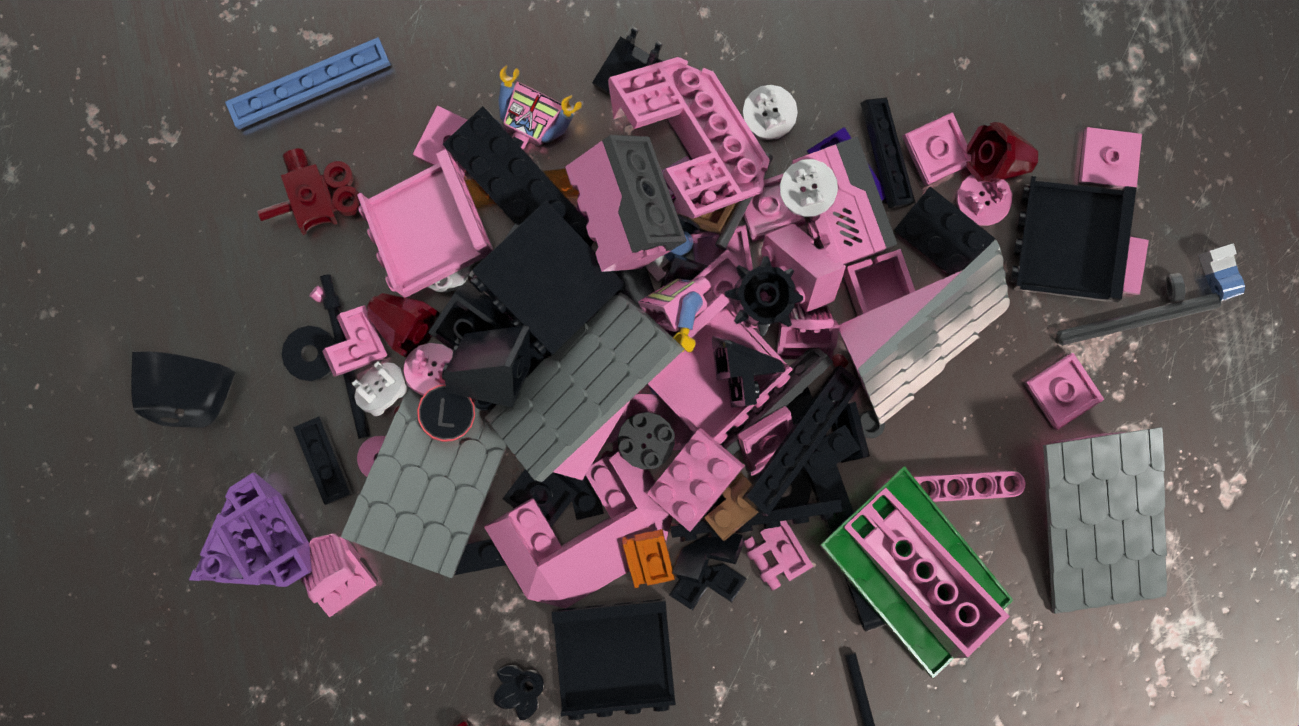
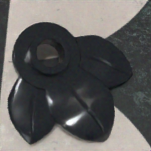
[493,665,544,720]

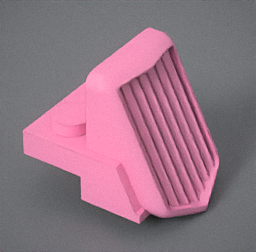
[776,303,839,360]
[301,534,377,617]

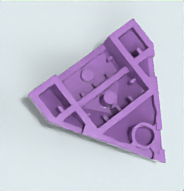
[189,472,312,587]

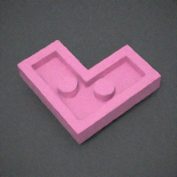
[322,305,387,377]

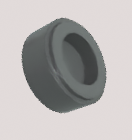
[1165,273,1185,302]
[859,410,885,438]

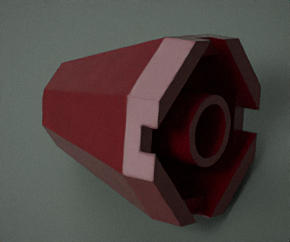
[967,122,1038,183]
[367,293,440,358]

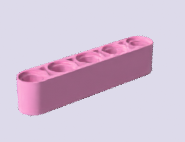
[883,471,1026,502]

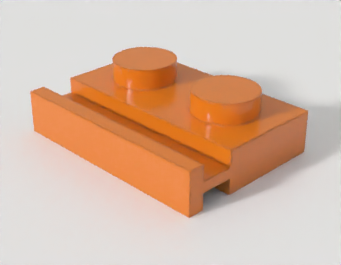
[622,529,675,588]

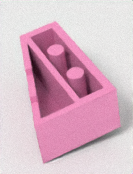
[761,223,846,313]

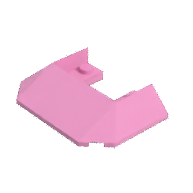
[608,57,770,219]
[484,448,673,608]

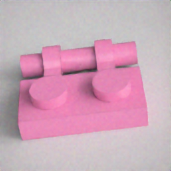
[744,520,814,591]

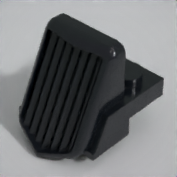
[711,336,785,408]

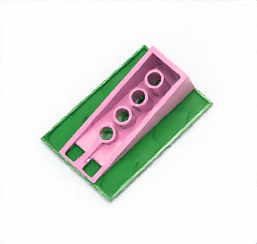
[820,466,1013,678]

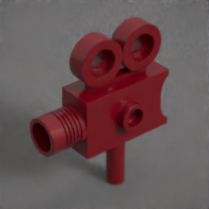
[257,148,361,235]

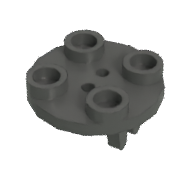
[618,412,675,469]

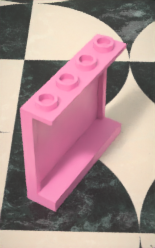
[357,149,493,298]
[648,293,793,444]

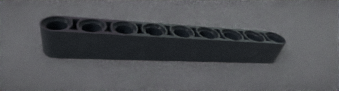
[786,386,886,633]

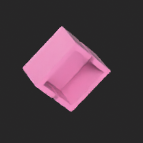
[843,249,915,316]

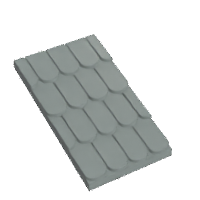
[839,240,1010,425]
[485,293,685,482]
[341,387,507,578]
[1043,427,1167,614]

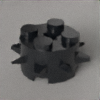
[724,256,803,336]

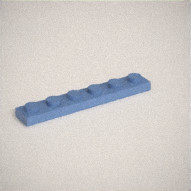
[225,37,391,129]

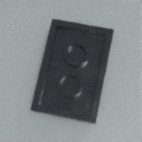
[894,186,996,276]

